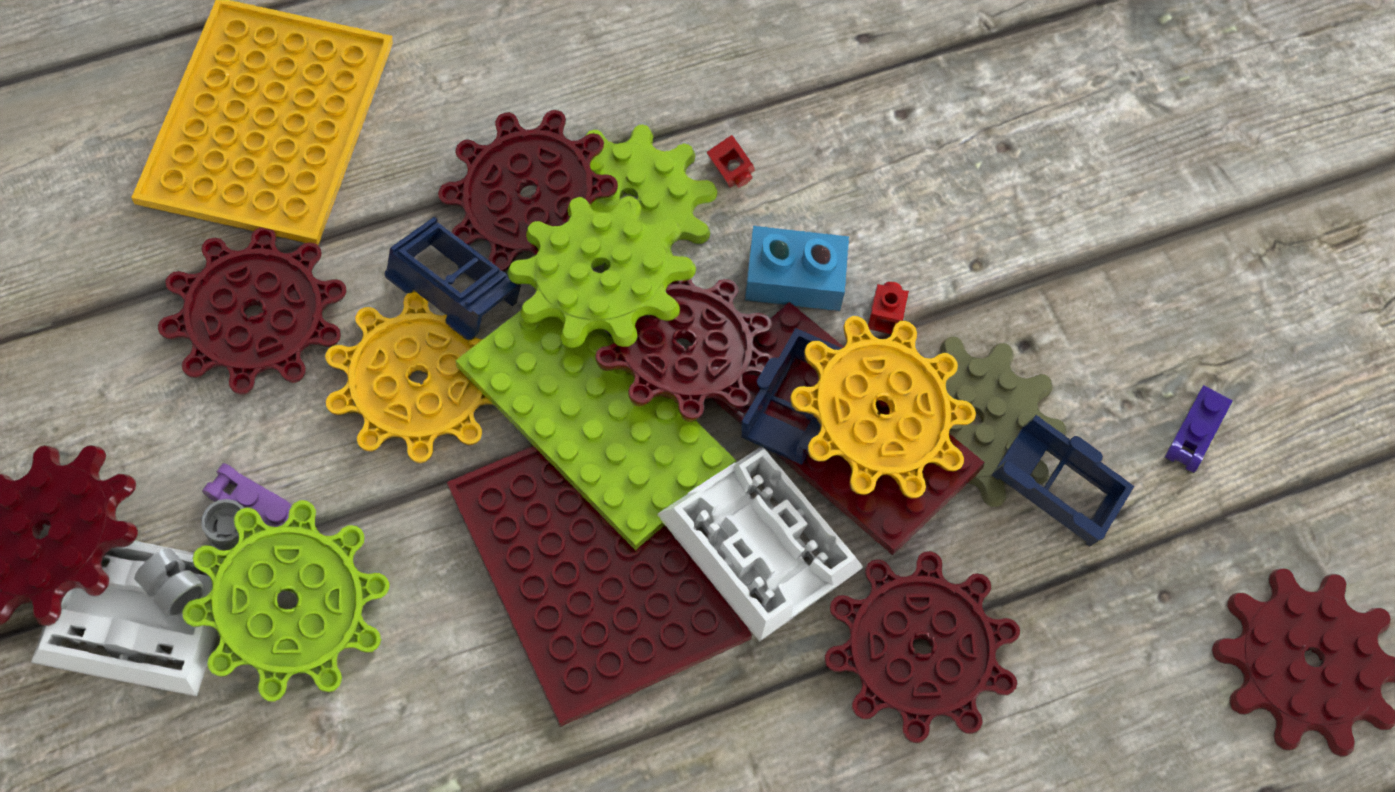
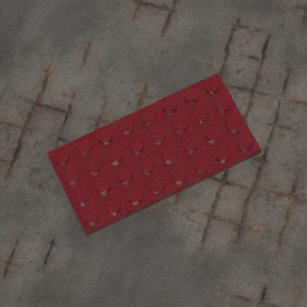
[711,302,985,556]

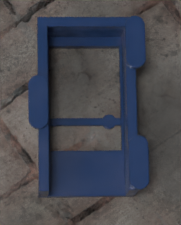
[385,217,521,340]
[741,328,842,465]
[991,415,1135,547]

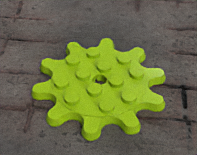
[585,124,717,271]
[507,196,696,348]
[182,500,389,702]

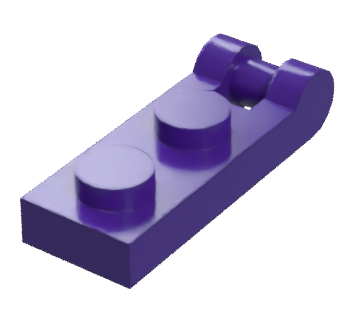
[1164,385,1233,473]

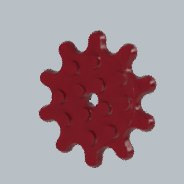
[438,110,618,272]
[158,227,347,395]
[595,279,773,422]
[0,445,138,626]
[825,551,1020,743]
[1212,568,1395,757]

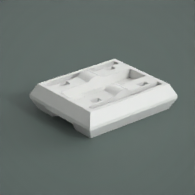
[657,447,863,642]
[31,541,218,696]

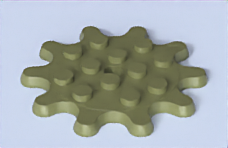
[940,337,1067,507]

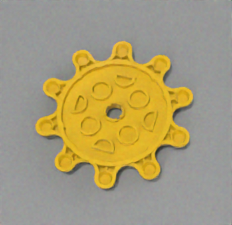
[325,291,493,463]
[790,316,976,498]

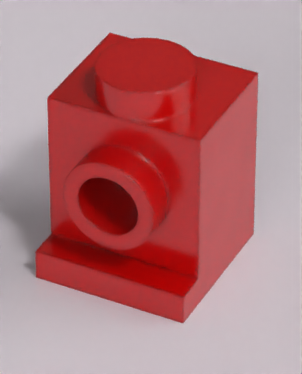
[706,135,755,188]
[868,282,909,334]

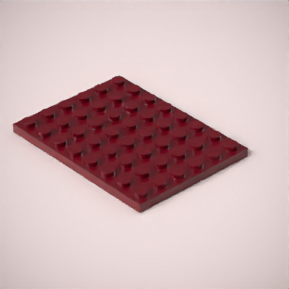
[447,446,752,727]

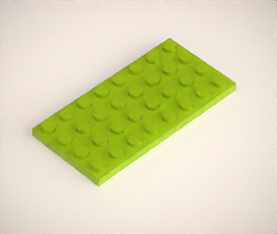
[455,311,736,550]

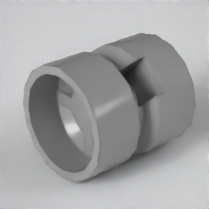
[201,499,244,551]
[134,549,205,618]

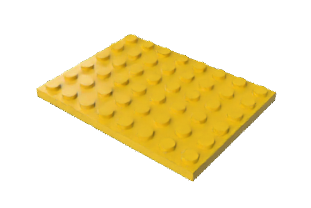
[131,0,393,245]

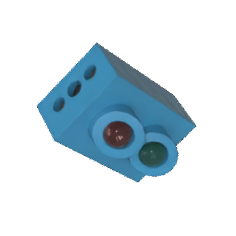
[745,226,849,311]

